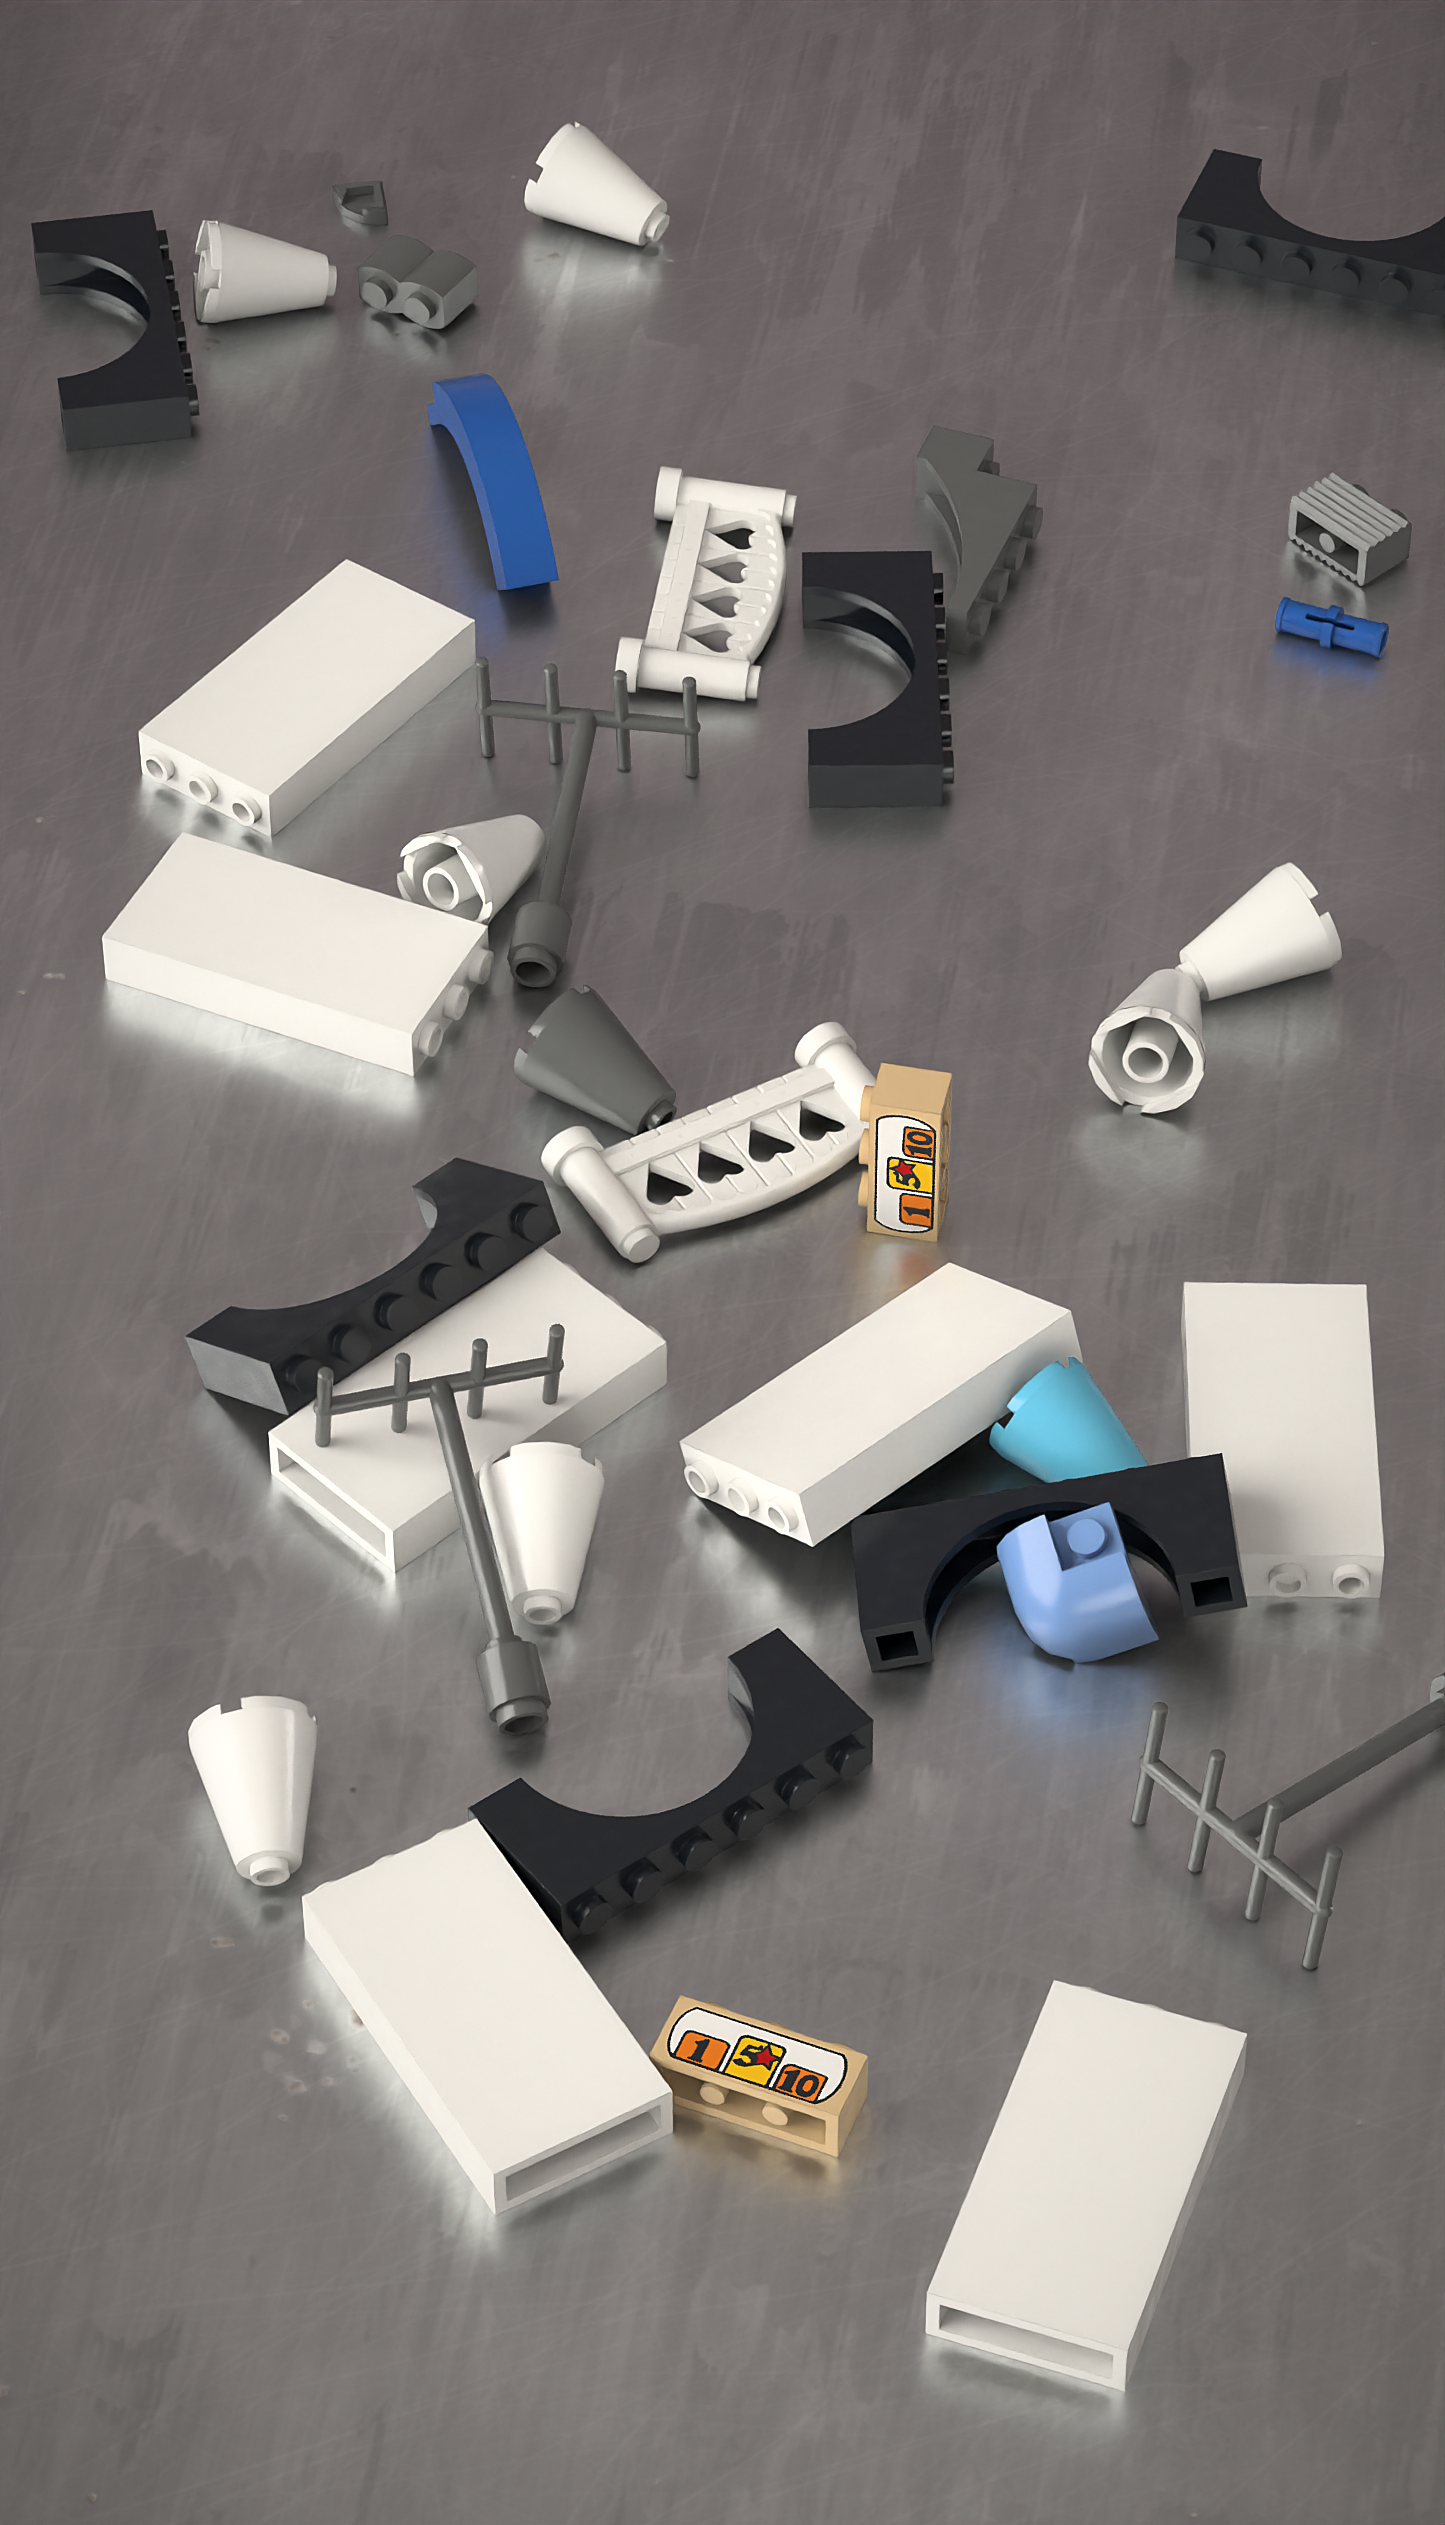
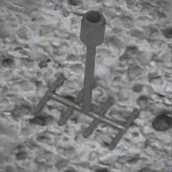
[475,657,701,987]
[313,1324,565,1735]
[1131,1672,1445,1969]

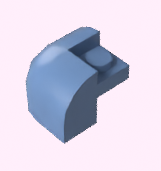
[997,1502,1159,1663]

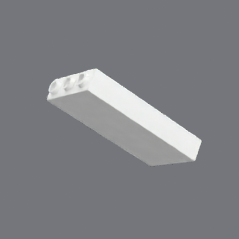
[139,559,476,838]
[102,832,494,1076]
[268,1248,667,1573]
[679,1262,1083,1547]
[1181,1282,1384,1599]
[302,1818,673,2216]
[926,1980,1248,2392]

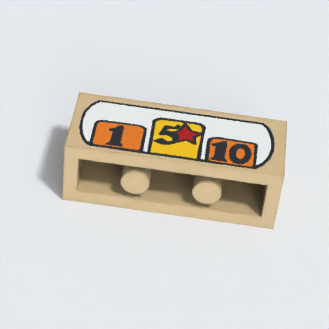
[858,1063,952,1243]
[649,1995,868,2157]

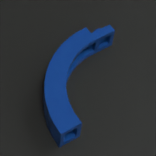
[427,373,559,590]

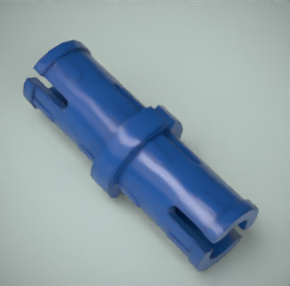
[1275,597,1389,658]

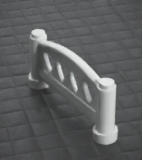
[615,466,797,702]
[541,1022,876,1263]

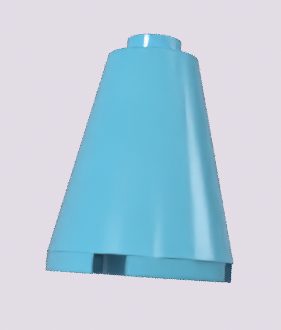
[989,1357,1149,1483]

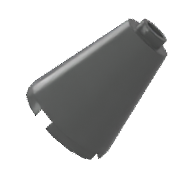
[513,985,677,1136]

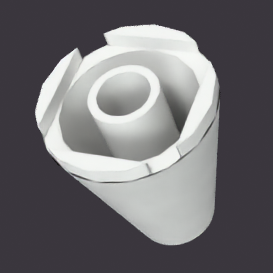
[524,121,670,246]
[193,220,337,324]
[397,814,547,925]
[1175,863,1343,1002]
[1088,969,1206,1114]
[480,1441,604,1625]
[188,1696,319,1886]

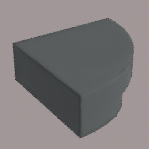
[332,181,388,225]

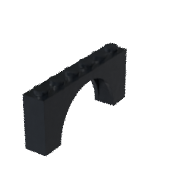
[1175,149,1445,317]
[31,210,199,452]
[802,551,954,808]
[185,1157,561,1416]
[850,1453,1248,1672]
[468,1628,873,1944]

